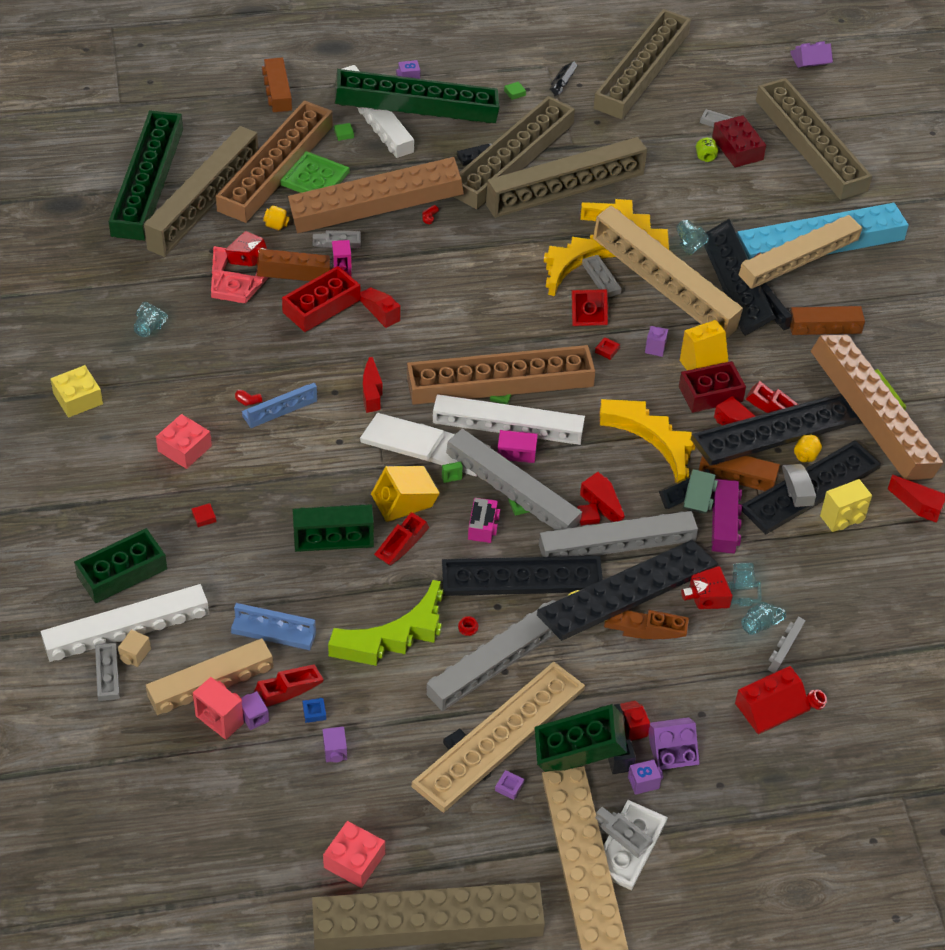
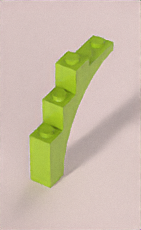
[328,580,443,666]

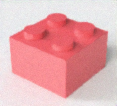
[156,414,212,469]
[193,677,244,740]
[323,821,385,888]

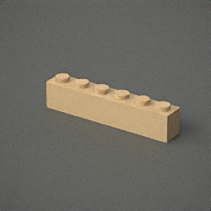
[146,638,273,715]

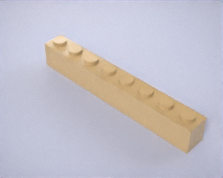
[739,215,862,289]

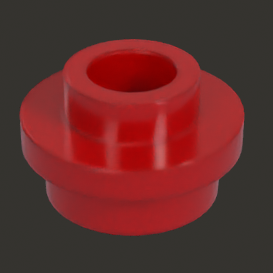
[458,616,478,636]
[807,689,827,710]

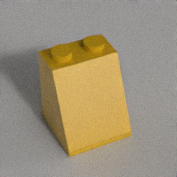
[680,320,728,370]
[371,466,440,522]

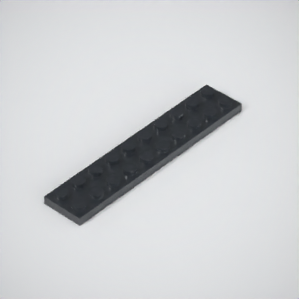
[691,393,862,466]
[537,540,718,641]

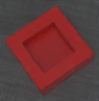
[595,337,620,360]
[191,503,216,528]
[577,504,600,526]

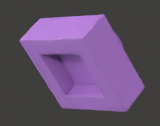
[495,770,525,800]

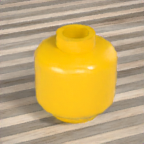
[263,206,289,231]
[794,434,822,463]

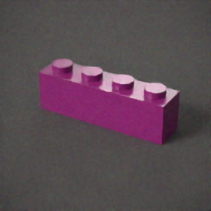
[711,479,742,554]

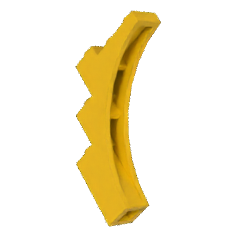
[580,199,669,250]
[544,235,616,296]
[600,399,695,483]

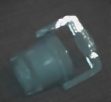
[676,220,709,255]
[133,302,168,337]
[728,563,762,606]
[741,602,786,635]

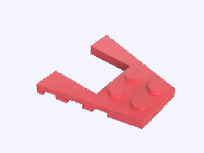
[211,246,269,304]

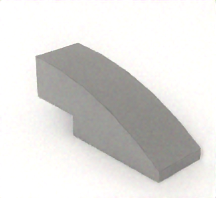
[782,464,816,507]

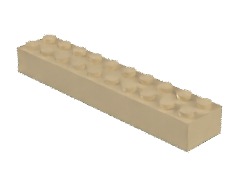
[593,206,743,338]

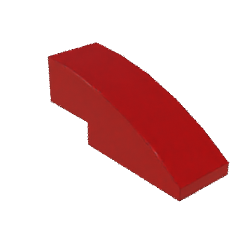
[363,357,383,413]
[745,381,799,413]
[374,512,429,566]
[254,664,324,707]

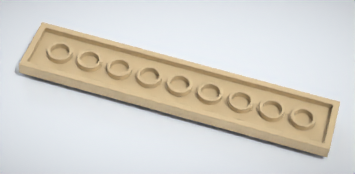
[411,662,585,813]
[542,766,628,950]

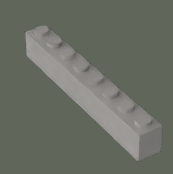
[446,428,582,531]
[539,511,698,557]
[426,599,556,711]

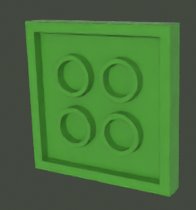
[280,151,350,193]

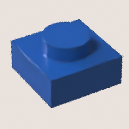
[302,698,326,723]

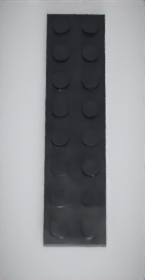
[700,219,776,336]
[741,440,881,535]
[442,556,603,596]

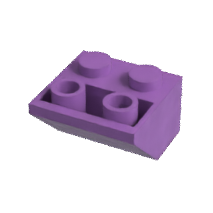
[790,41,833,68]
[649,717,699,770]

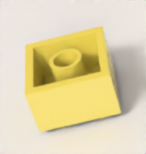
[50,365,103,418]
[820,479,872,532]

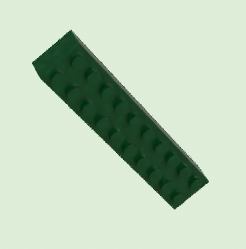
[335,69,500,123]
[108,110,183,241]

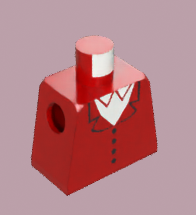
[225,231,267,266]
[681,566,733,609]

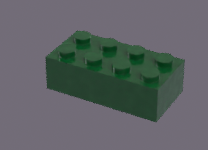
[293,504,374,552]
[74,528,167,604]
[534,704,627,772]

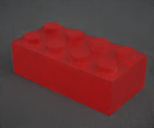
[282,266,361,332]

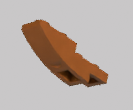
[604,610,689,639]

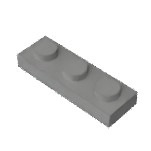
[582,255,621,298]
[768,616,806,673]
[95,643,120,701]

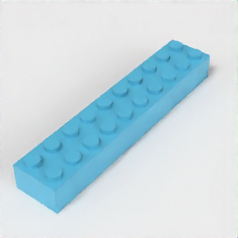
[737,203,909,260]

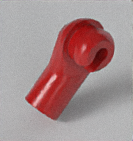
[422,205,439,224]
[235,390,262,406]

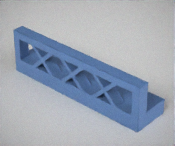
[242,383,317,428]
[231,603,316,650]

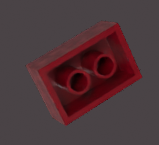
[712,115,766,168]
[679,361,746,413]

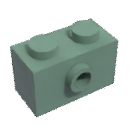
[683,469,718,514]

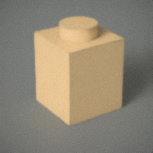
[118,629,151,667]

